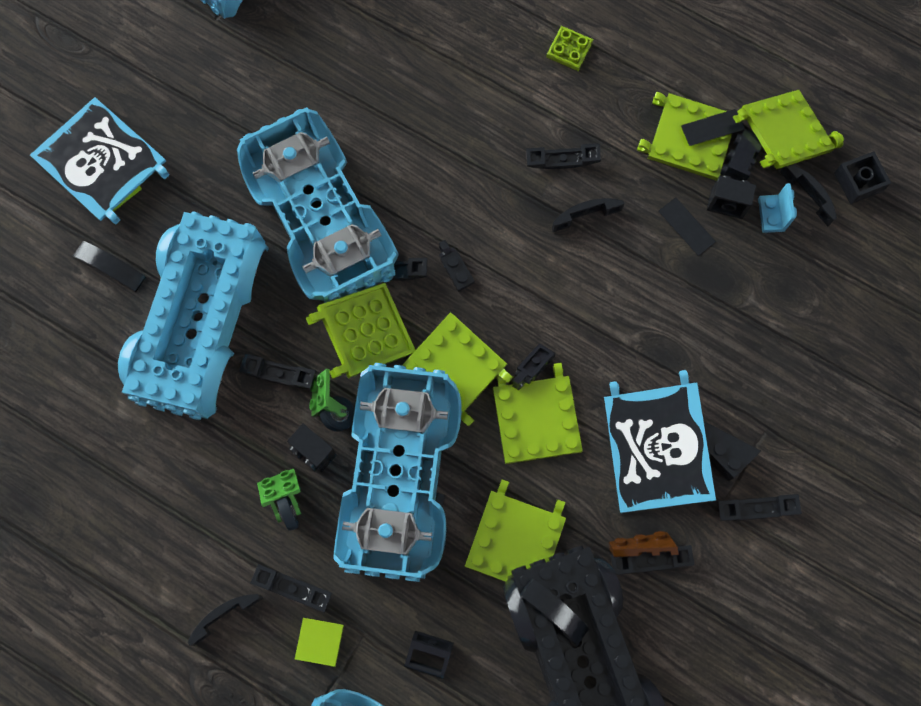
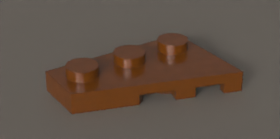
[609,531,679,557]

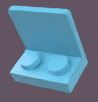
[758,183,797,233]

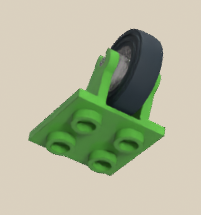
[309,369,355,432]
[257,468,301,531]

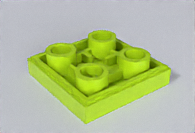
[546,26,593,71]
[295,618,344,667]

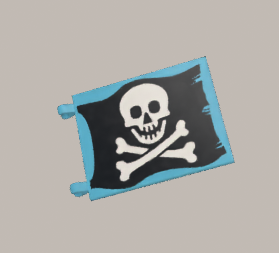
[30,97,170,225]
[604,370,716,513]

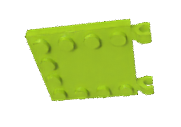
[733,90,836,169]
[637,92,732,181]
[306,283,416,379]
[402,312,514,426]
[493,363,583,464]
[465,480,566,582]

